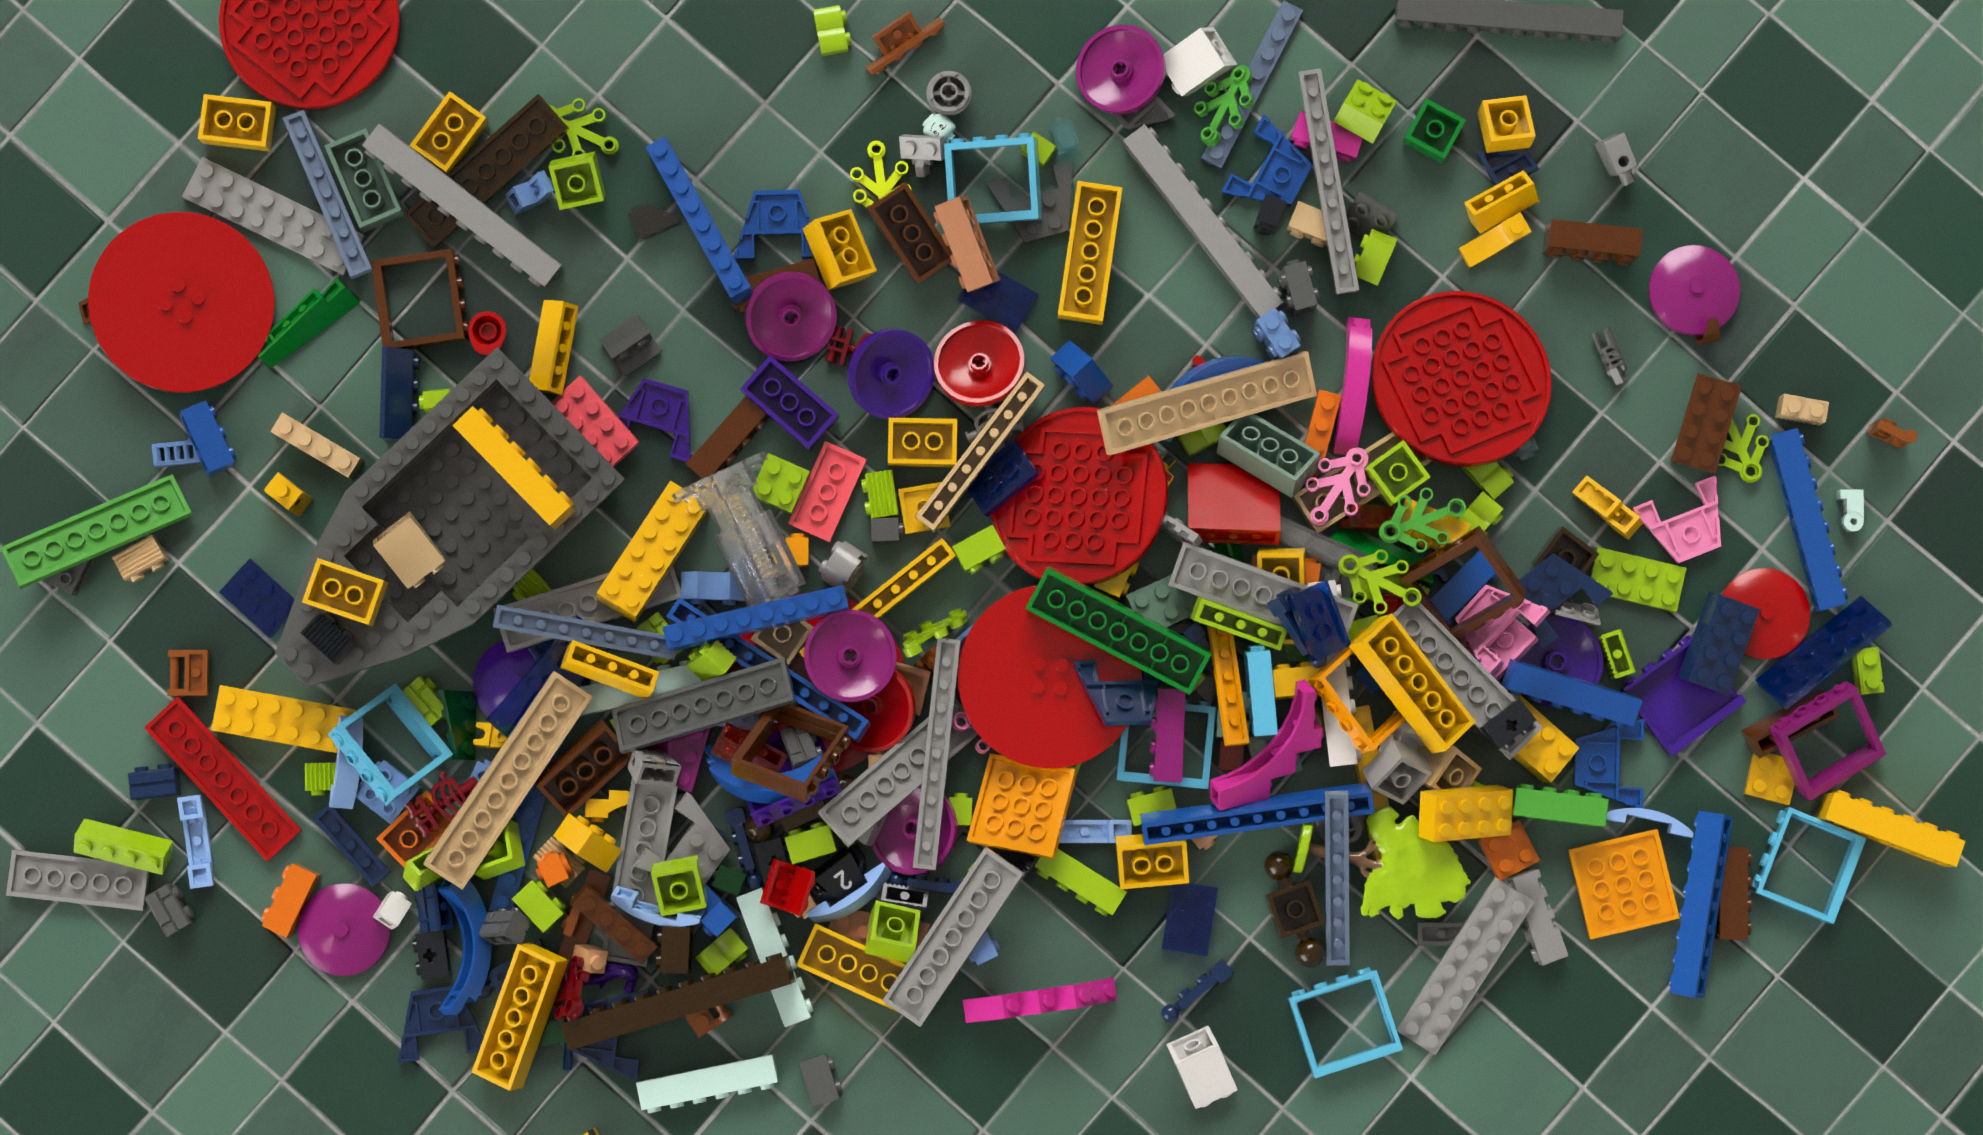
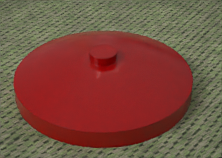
[934,320,1025,406]
[1722,568,1810,660]
[841,669,916,752]

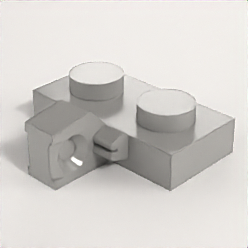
[899,134,945,177]

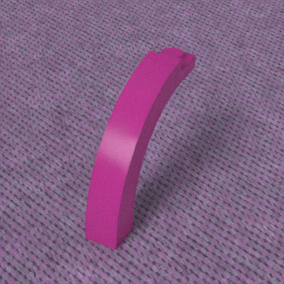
[1333,317,1372,455]

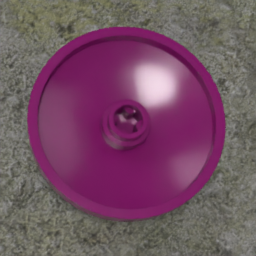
[1076,25,1166,114]
[1648,245,1740,336]
[745,272,837,361]
[804,610,897,703]
[872,784,958,875]
[298,884,391,976]

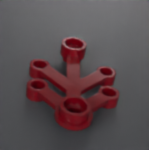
[553,956,589,1021]

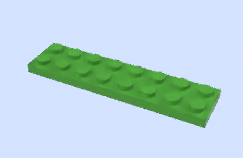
[0,474,192,589]

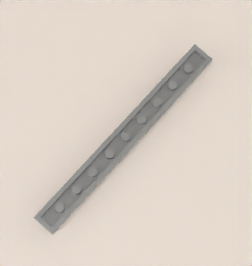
[1298,68,1359,295]
[913,638,961,870]

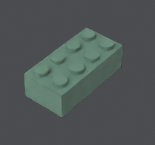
[325,128,405,233]
[1217,414,1321,498]
[1120,575,1198,628]

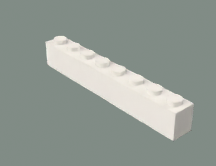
[1308,580,1362,767]

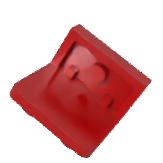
[760,859,816,916]

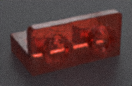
[1340,504,1393,530]

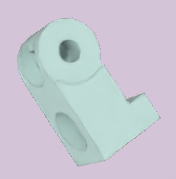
[1836,489,1864,532]

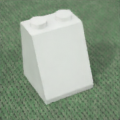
[1164,27,1238,96]
[1166,1026,1237,1109]

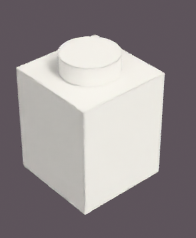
[373,891,412,929]

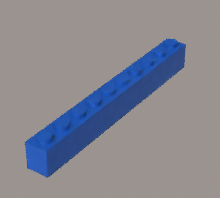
[666,597,872,743]
[1140,782,1374,845]

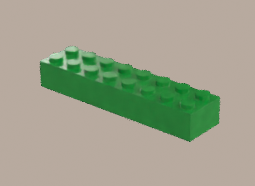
[1025,566,1212,695]

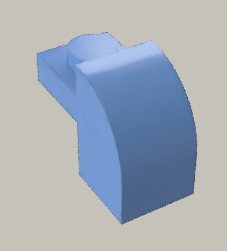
[505,170,554,215]

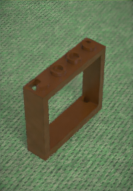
[371,249,469,350]
[1400,526,1526,640]
[731,704,851,803]

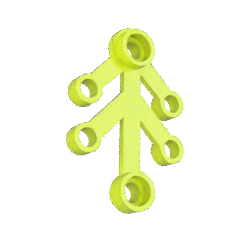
[850,141,912,207]

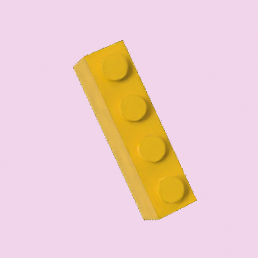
[529,300,579,395]
[560,640,659,699]

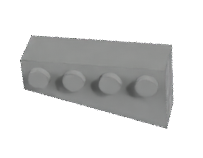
[1507,869,1568,966]

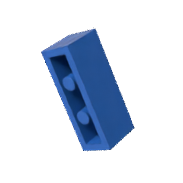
[179,401,236,477]

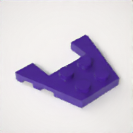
[618,378,691,462]

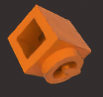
[535,850,574,888]

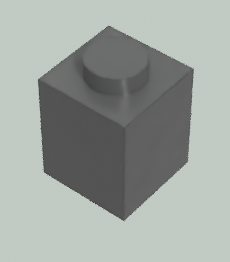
[871,518,904,543]

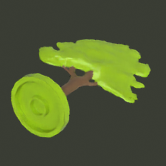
[1293,806,1471,919]

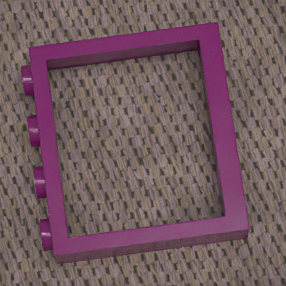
[1769,681,1887,801]

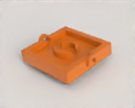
[1477,820,1540,880]

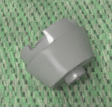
[926,71,972,115]

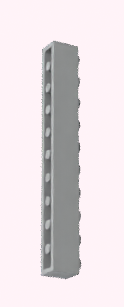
[362,124,562,287]
[1122,124,1283,319]

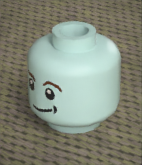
[922,112,956,144]

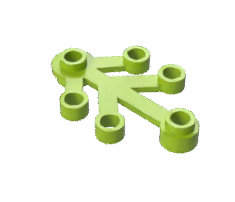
[549,98,620,156]
[1718,414,1769,483]
[1338,549,1421,615]
[902,608,968,658]

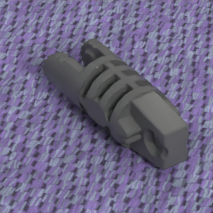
[1591,326,1628,386]

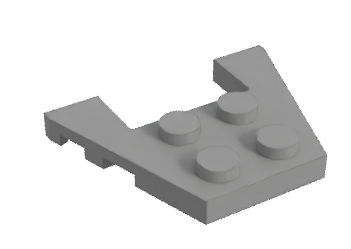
[1161,511,1203,548]
[634,792,730,884]

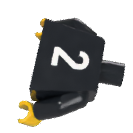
[802,841,867,901]

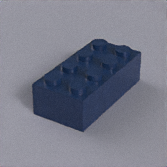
[1678,591,1760,695]

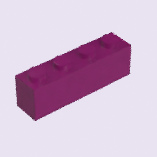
[1149,689,1186,783]

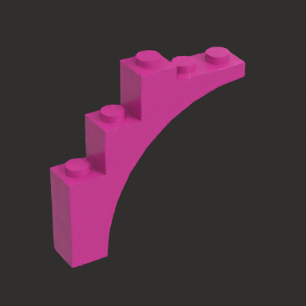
[1210,679,1323,811]
[963,977,1117,1023]

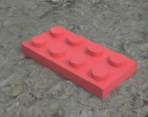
[551,376,640,467]
[788,441,867,543]

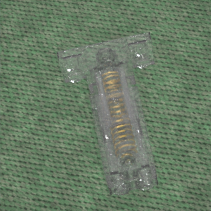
[672,451,806,607]

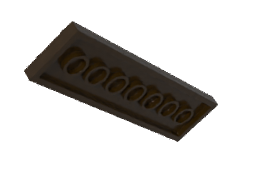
[404,94,570,249]

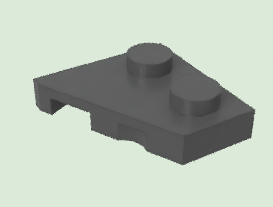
[1113,95,1175,132]

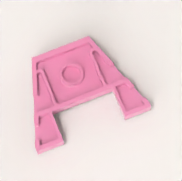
[1632,475,1721,564]
[1455,585,1550,676]

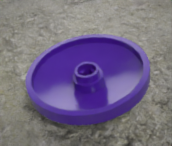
[848,328,935,419]
[1519,616,1603,708]
[473,641,547,726]

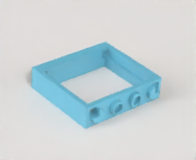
[944,133,1042,225]
[1243,643,1278,736]
[328,683,453,806]
[1116,700,1216,790]
[1751,807,1867,924]
[1287,967,1403,1078]

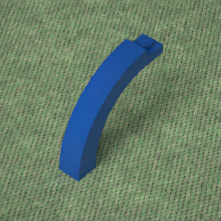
[1163,356,1267,443]
[704,744,839,804]
[437,879,492,1015]

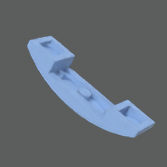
[329,715,363,809]
[177,794,214,889]
[1606,808,1694,838]
[1059,820,1132,843]
[806,862,892,923]
[610,886,705,927]

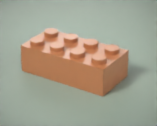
[934,196,1001,292]

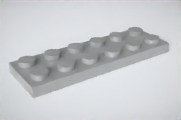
[6,850,150,911]

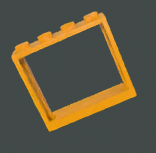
[1308,629,1406,753]

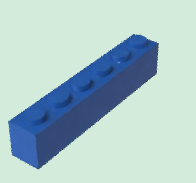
[1501,658,1643,728]

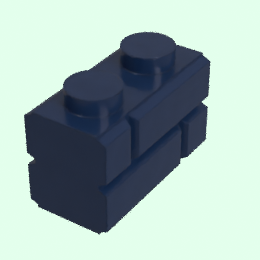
[128,763,181,801]
[415,883,454,933]

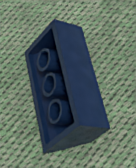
[379,347,420,443]

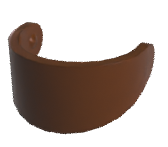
[1695,318,1720,345]

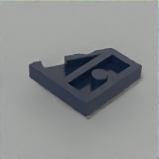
[1477,149,1538,185]

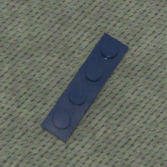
[312,804,391,887]

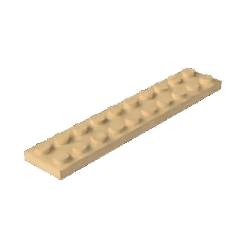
[1097,351,1317,455]
[423,671,593,890]

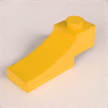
[1458,212,1532,269]
[1572,476,1643,540]
[585,790,630,822]

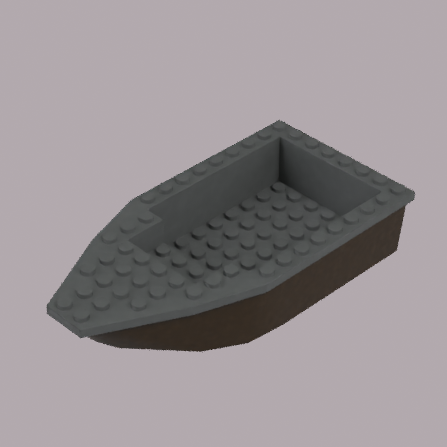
[275,347,625,687]

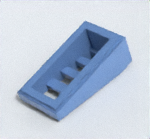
[152,440,201,468]

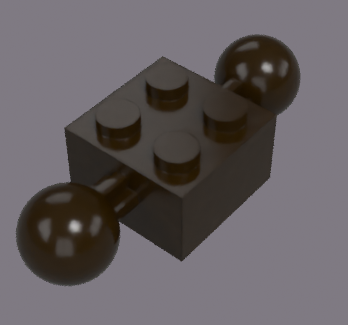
[745,774,855,842]
[1264,851,1325,968]

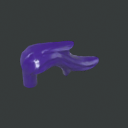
[586,962,639,993]

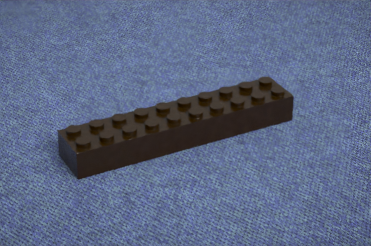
[561,953,796,1051]

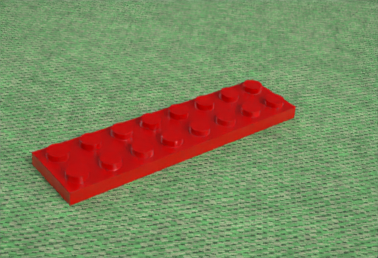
[144,696,302,862]

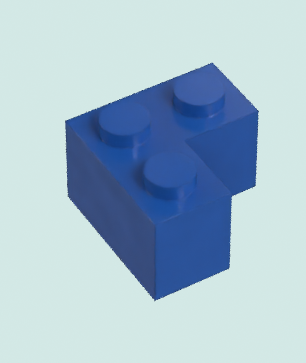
[1050,340,1113,404]
[701,884,739,937]

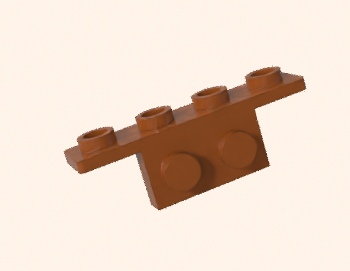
[865,11,946,75]
[558,869,611,960]

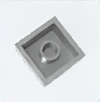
[1362,739,1433,804]

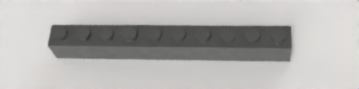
[1394,0,1624,44]

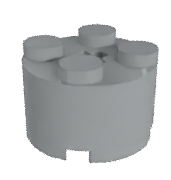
[818,541,869,593]

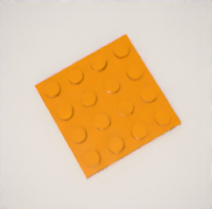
[967,753,1077,859]
[1567,829,1680,940]

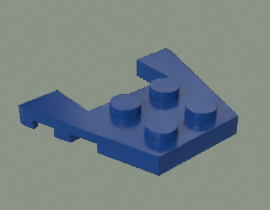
[1221,115,1313,206]
[734,190,814,260]
[1573,719,1645,808]

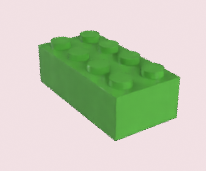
[1510,784,1609,827]

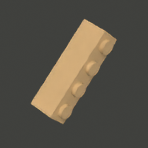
[270,412,365,480]

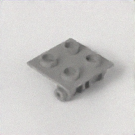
[1550,598,1601,628]

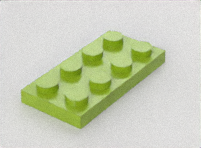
[1590,547,1686,613]

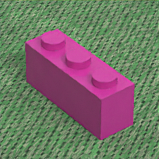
[1290,111,1363,163]

